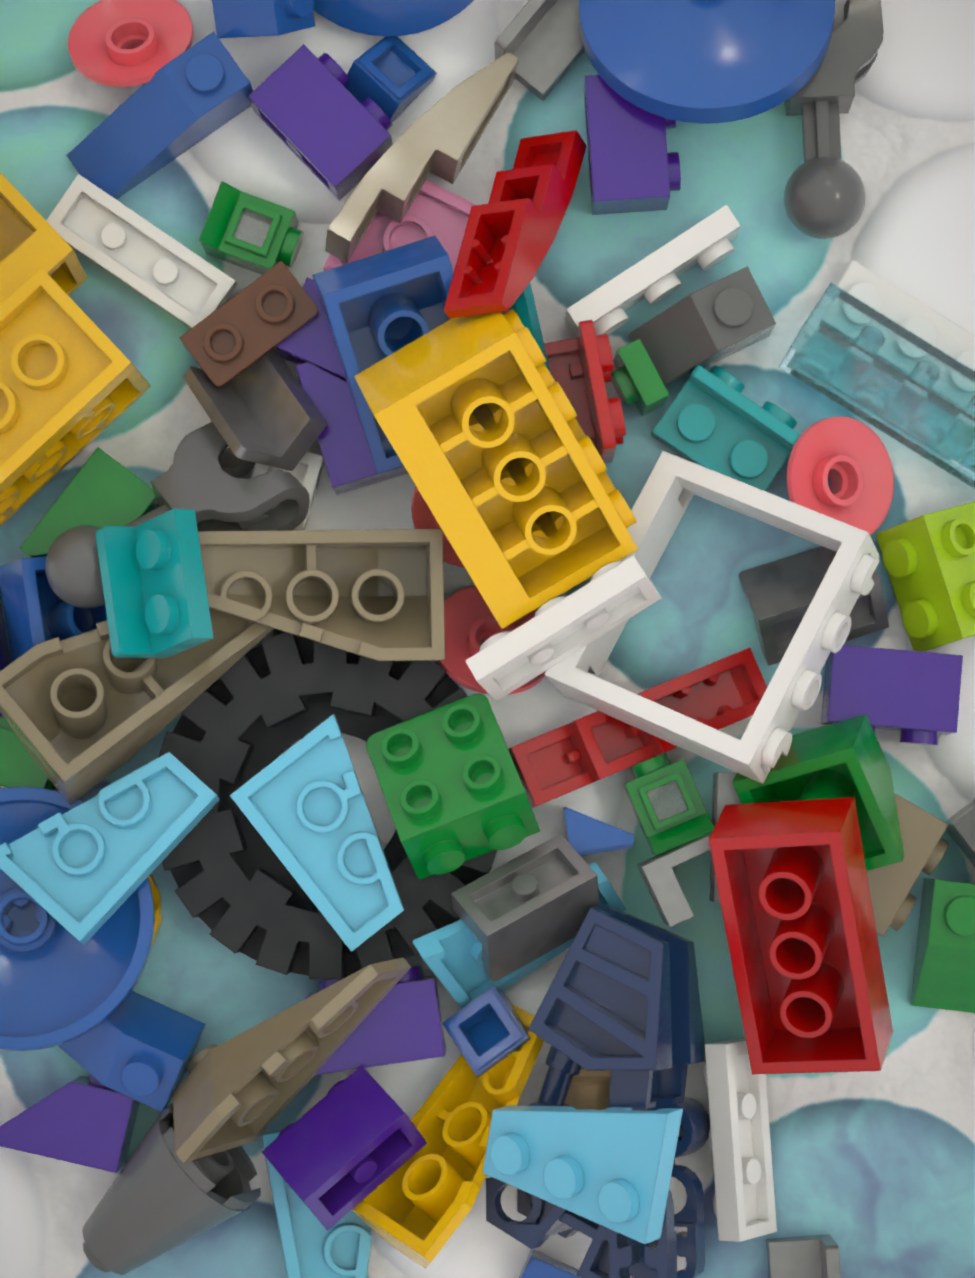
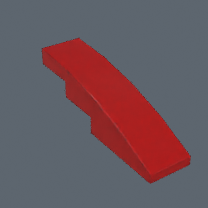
[443,130,587,318]
[508,647,767,808]

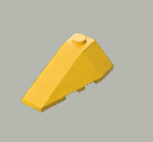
[352,1004,544,1269]

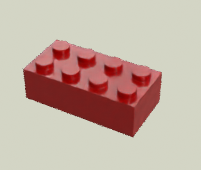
[709,797,893,1075]

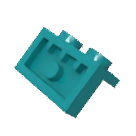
[651,365,801,491]
[95,508,214,658]

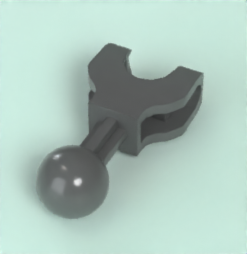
[784,0,884,239]
[45,422,310,608]

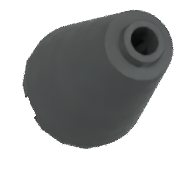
[82,1103,261,1275]

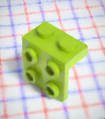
[876,501,975,652]

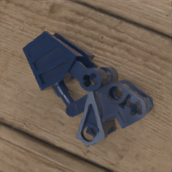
[486,905,710,1278]

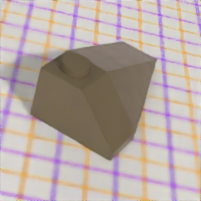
[198,529,445,661]
[0,608,274,805]
[172,957,411,1163]

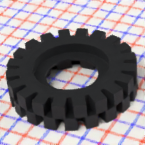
[158,632,497,979]

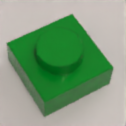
[611,338,669,416]

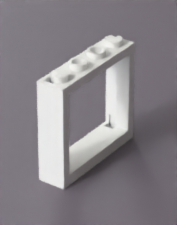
[544,451,880,784]

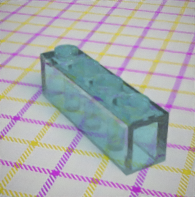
[779,283,975,489]

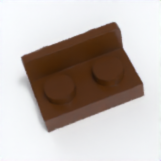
[179,261,319,388]

